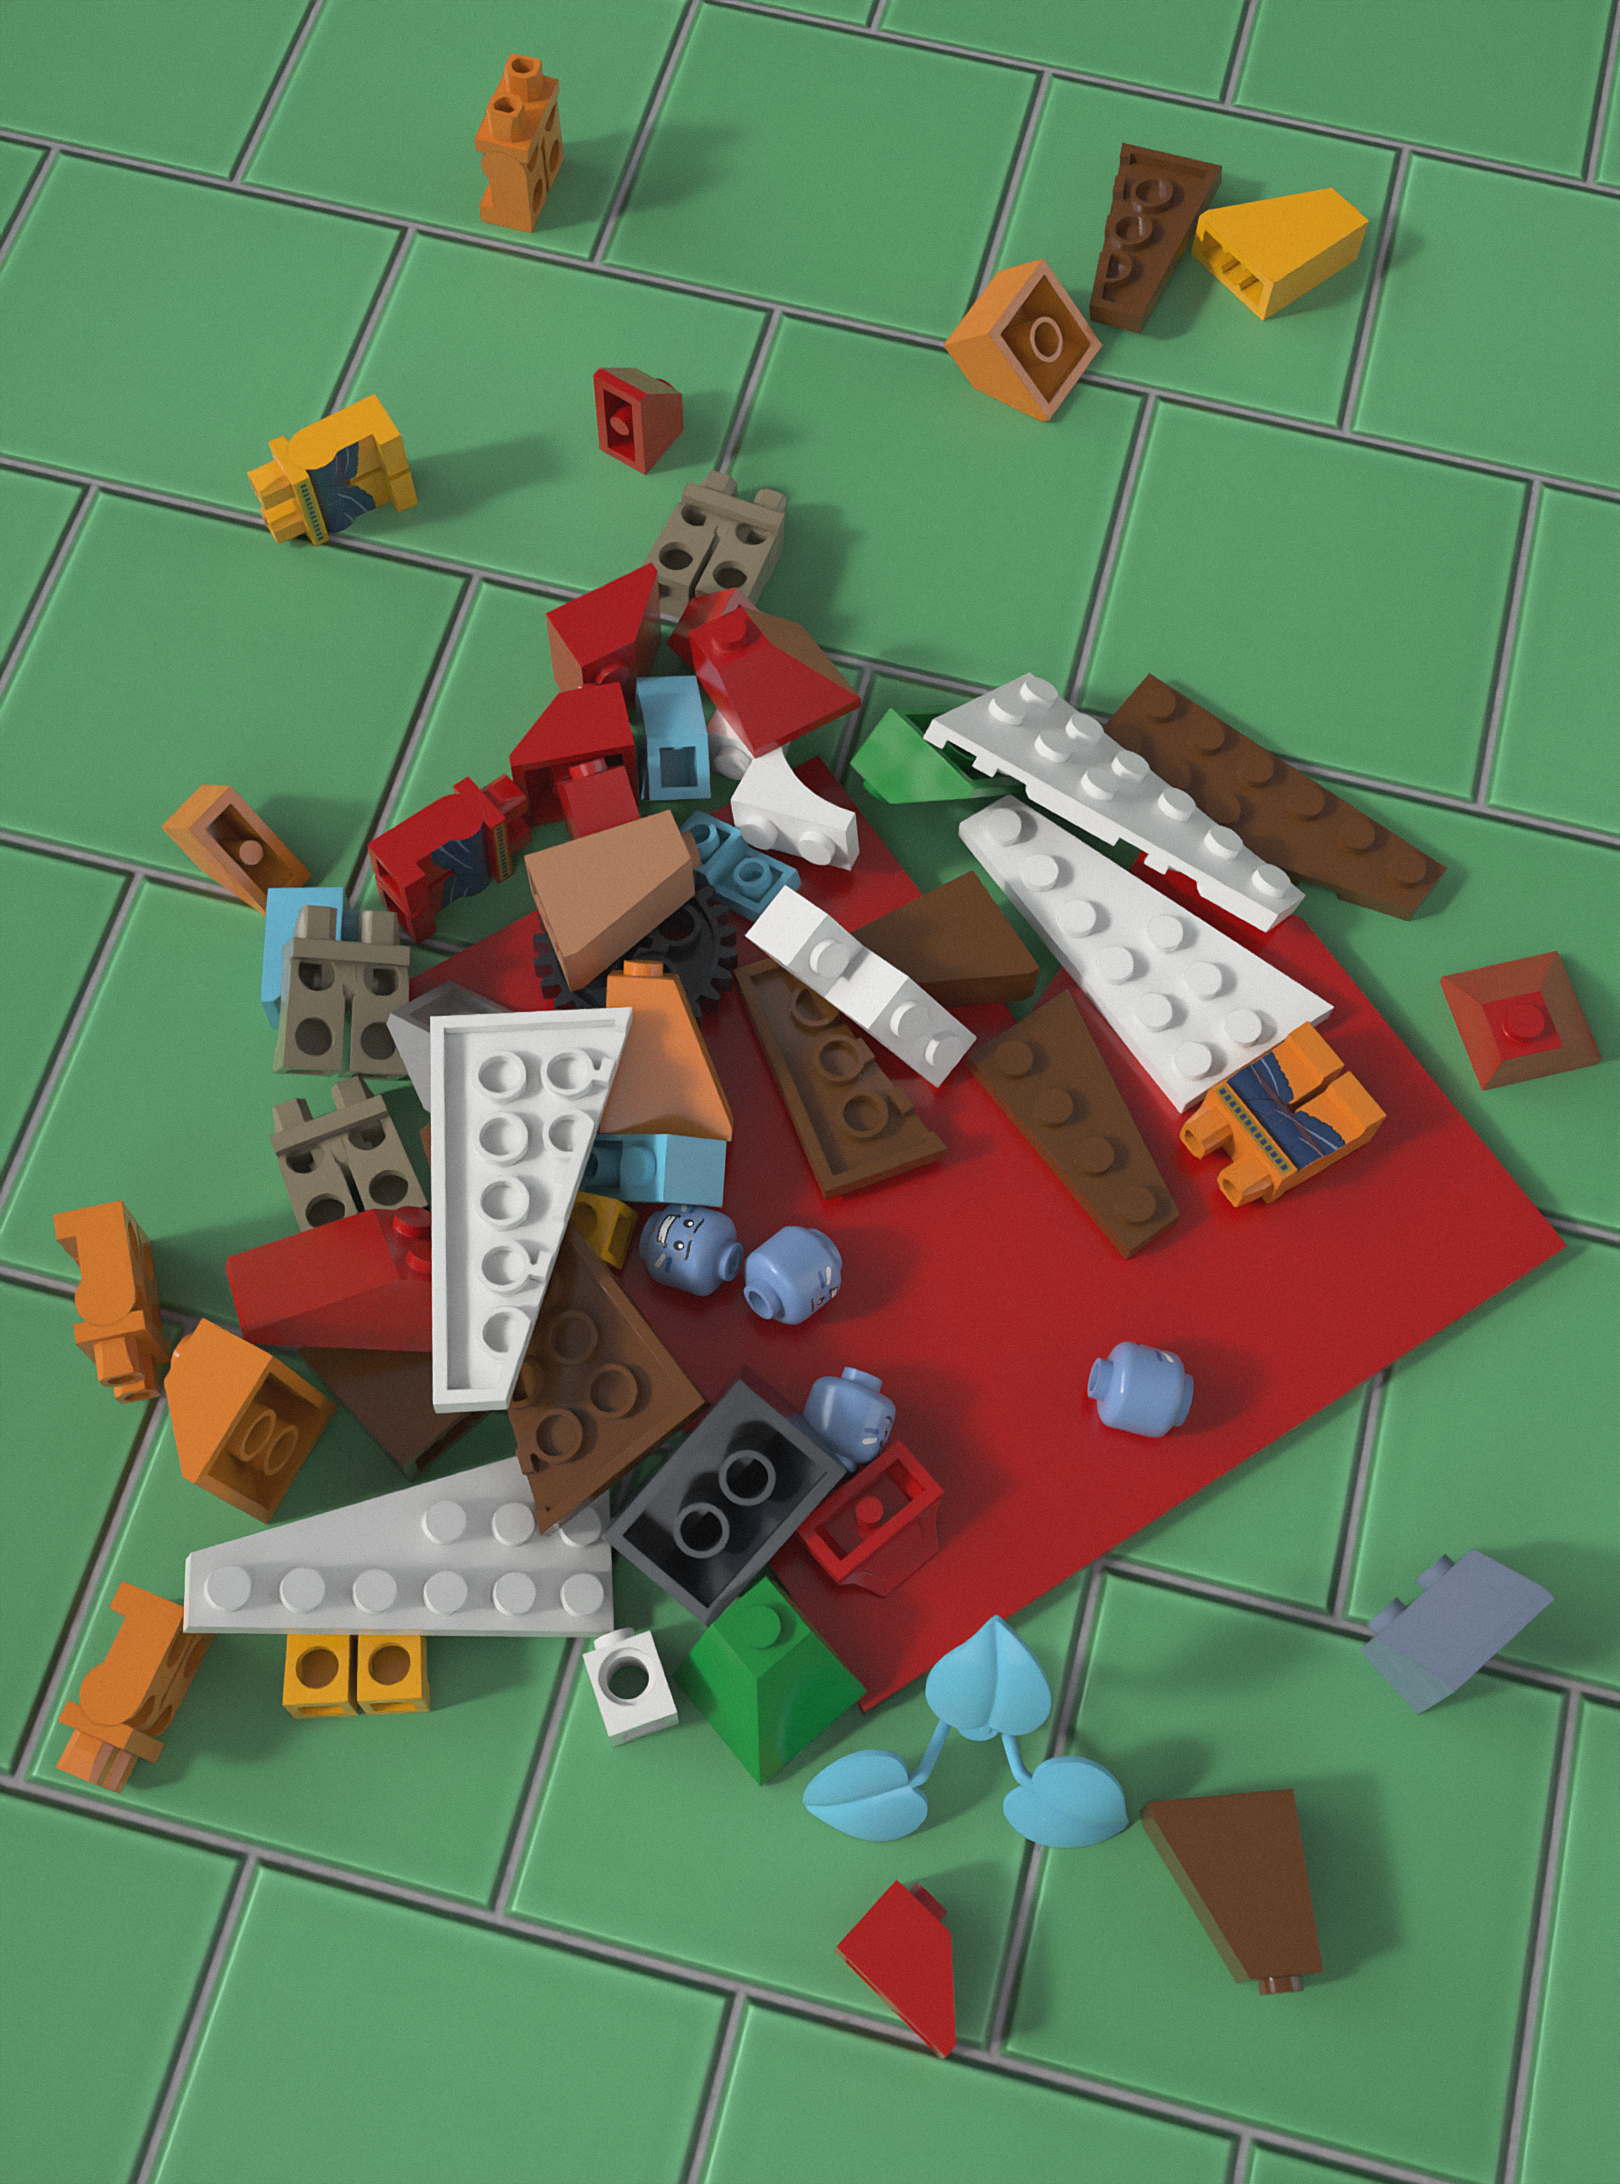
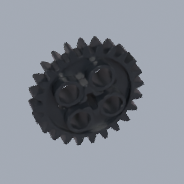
[533,870,738,1030]

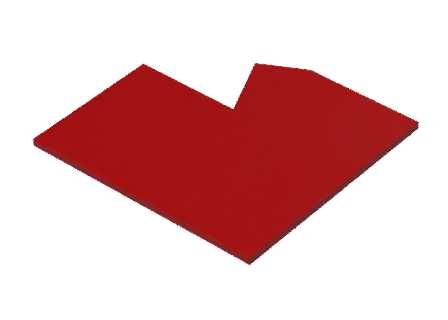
[409,755,1567,1716]

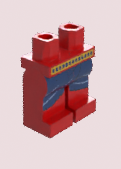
[367,774,532,946]

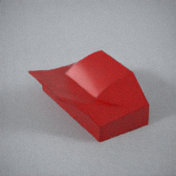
[793,1440,945,1597]

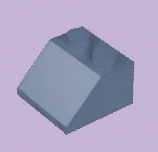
[1359,1548,1555,1715]

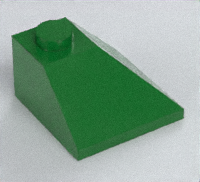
[849,705,1026,804]
[672,1576,868,1787]

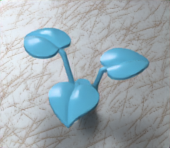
[802,1615,1130,1848]

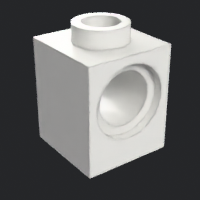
[582,1627,679,1747]

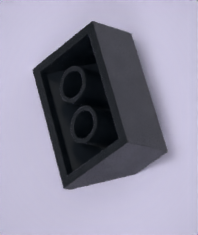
[602,1364,847,1628]

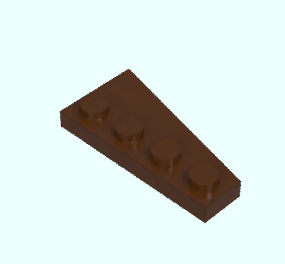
[1089,143,1222,334]
[733,957,947,1201]
[966,989,1180,1260]

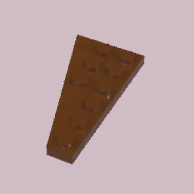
[1102,673,1447,922]
[419,1122,712,1537]

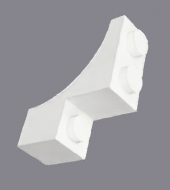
[706,709,860,870]
[745,885,977,1088]

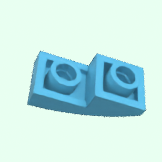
[679,809,802,923]

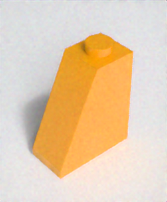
[1191,187,1369,321]

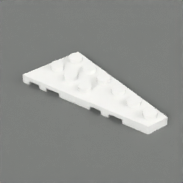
[923,672,1305,932]
[958,794,1334,1114]
[430,1007,633,1413]
[183,1456,614,1638]

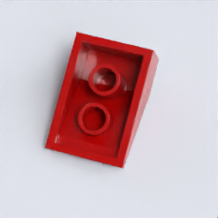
[225,1206,433,1352]

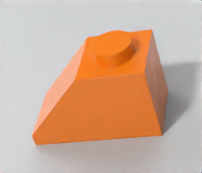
[161,784,312,917]

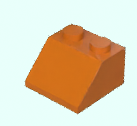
[943,258,1103,422]

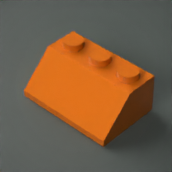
[164,1318,338,1525]

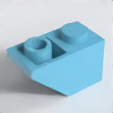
[635,676,711,801]
[578,1134,726,1207]

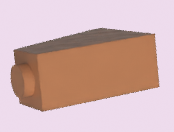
[524,809,701,992]

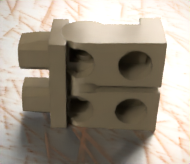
[641,470,787,618]
[273,905,410,1081]
[269,1075,431,1232]

